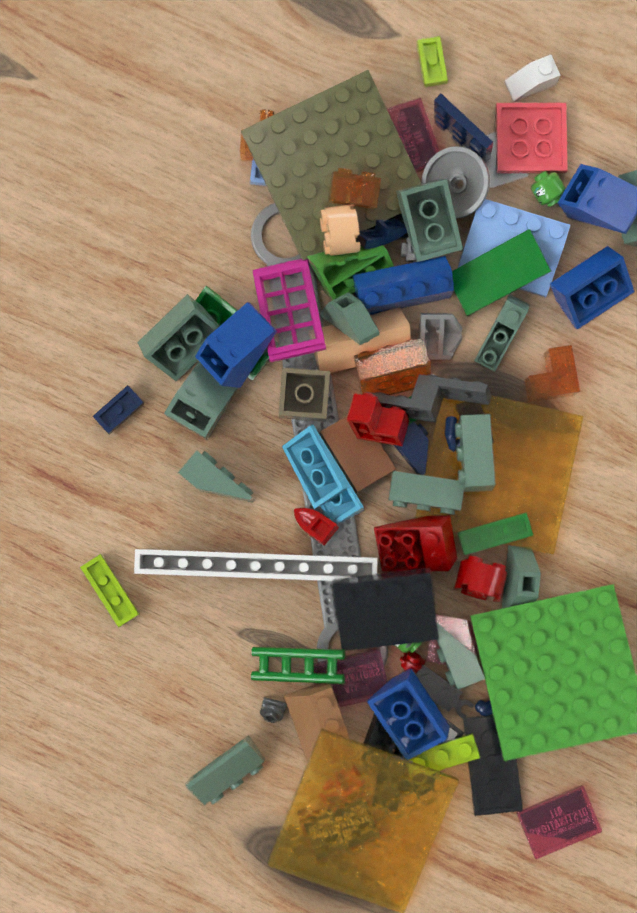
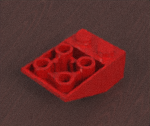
[374,515,458,571]

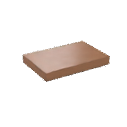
[319,416,396,493]

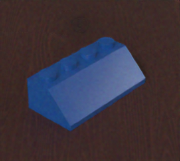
[353,256,454,315]

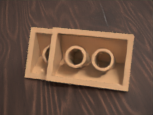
[308,307,412,374]

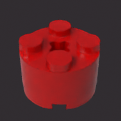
[453,556,507,602]

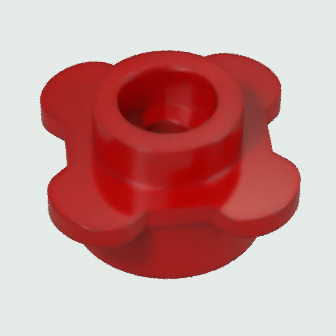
[399,652,425,673]

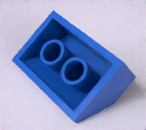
[550,246,635,330]
[367,668,450,761]

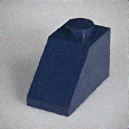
[394,421,429,475]

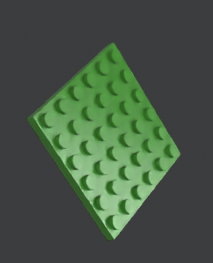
[470,584,637,761]

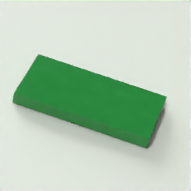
[452,229,552,316]

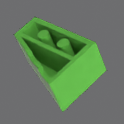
[307,245,394,301]

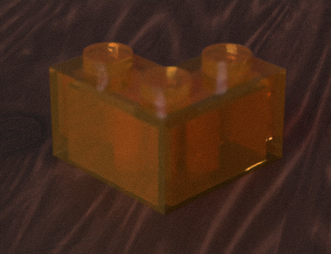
[525,345,580,403]

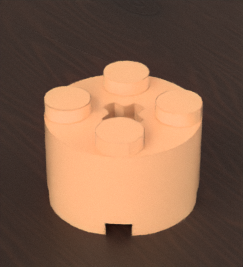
[320,204,360,256]

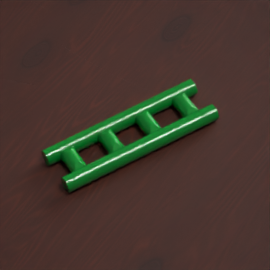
[251,647,345,684]

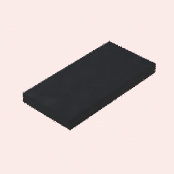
[463,715,523,816]

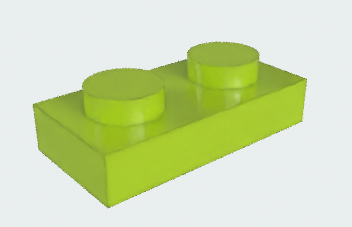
[417,36,448,87]

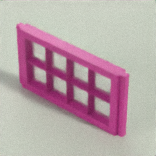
[252,259,327,363]

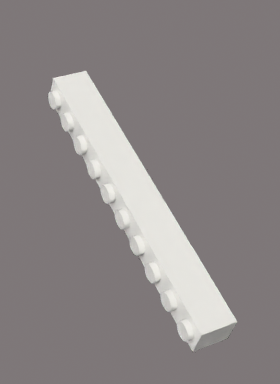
[134,549,377,581]

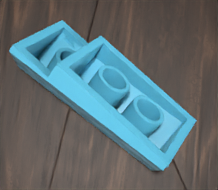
[282,425,364,525]

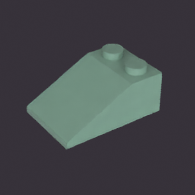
[396,179,463,262]

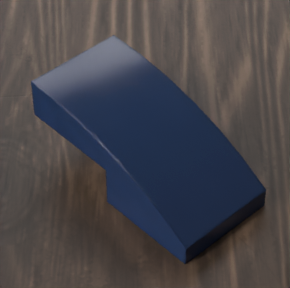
[356,219,407,249]

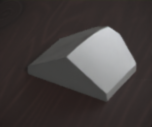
[418,313,462,360]

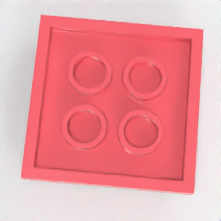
[496,103,568,173]

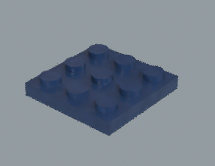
[434,93,493,163]

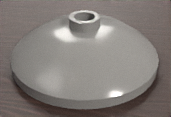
[421,147,490,219]

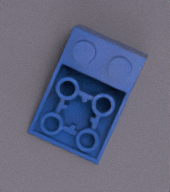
[558,164,637,234]
[195,302,277,388]

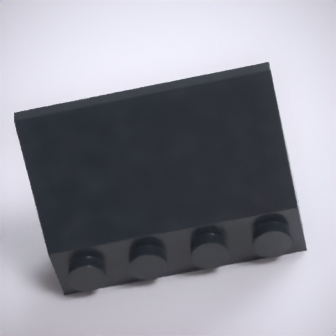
[332,567,439,651]

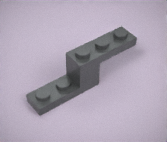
[366,374,491,422]

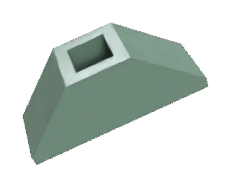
[320,292,380,345]
[502,545,541,609]

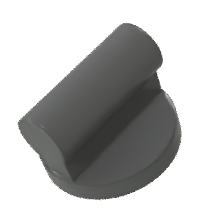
[260,697,287,723]

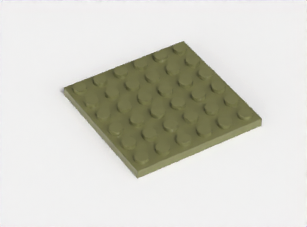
[241,70,421,260]

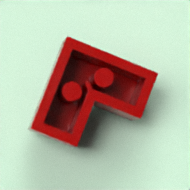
[347,393,409,446]

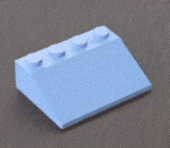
[458,199,570,297]

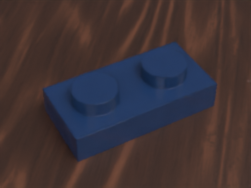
[93,385,145,435]

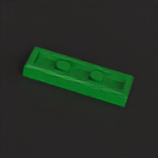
[457,512,533,555]

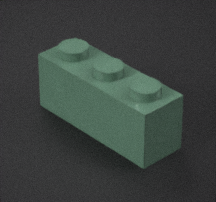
[455,414,495,492]
[388,471,464,515]

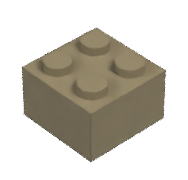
[278,367,330,422]

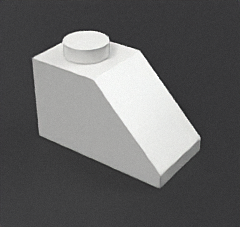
[505,55,560,102]

